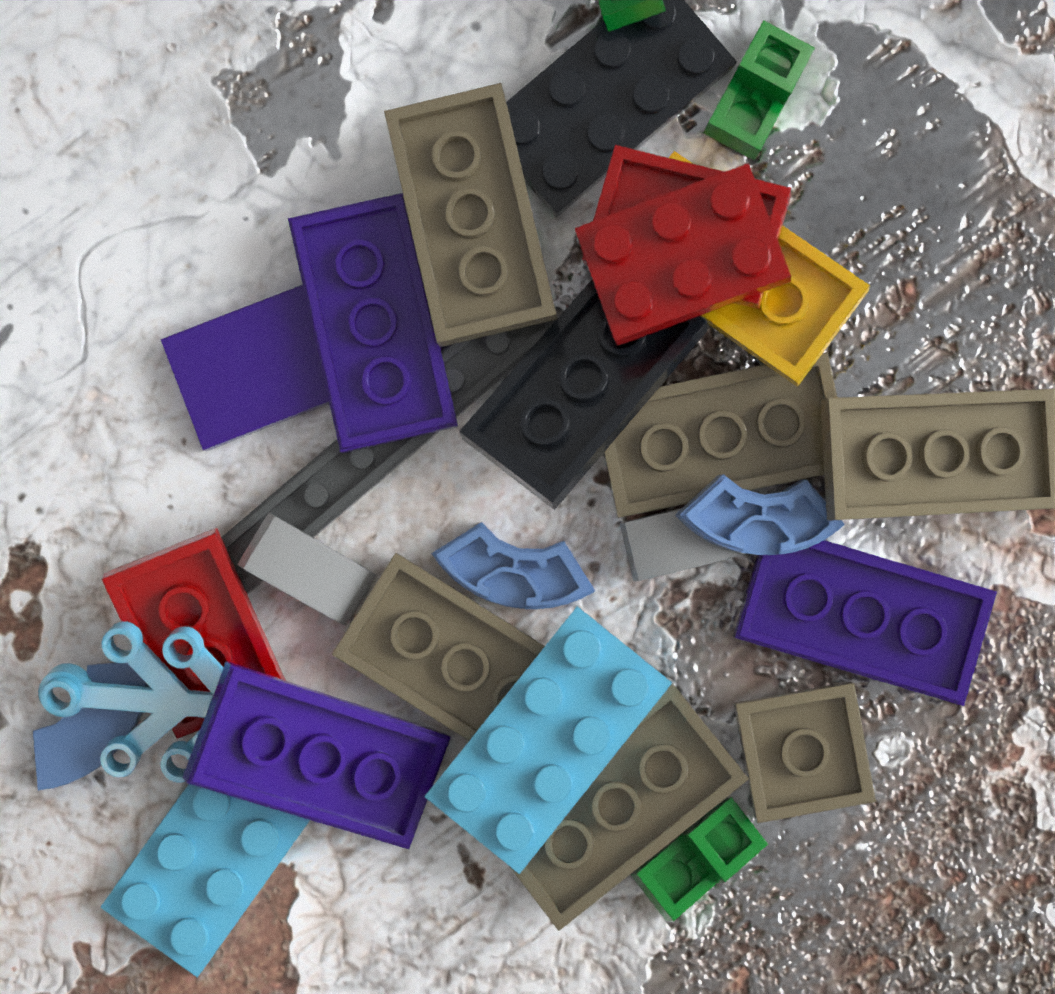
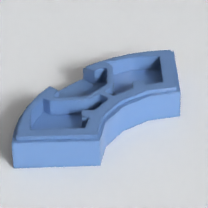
[675,474,845,555]
[431,522,595,609]
[33,662,150,791]

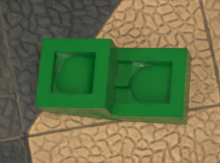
[703,20,815,161]
[630,797,768,922]

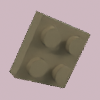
[733,682,876,823]

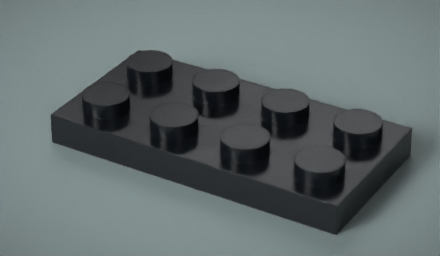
[506,0,737,218]
[459,279,708,510]

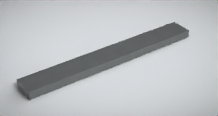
[221,319,557,595]

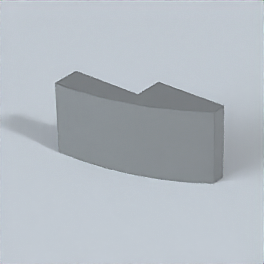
[620,508,745,581]
[237,512,376,626]

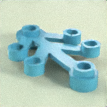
[38,621,224,783]

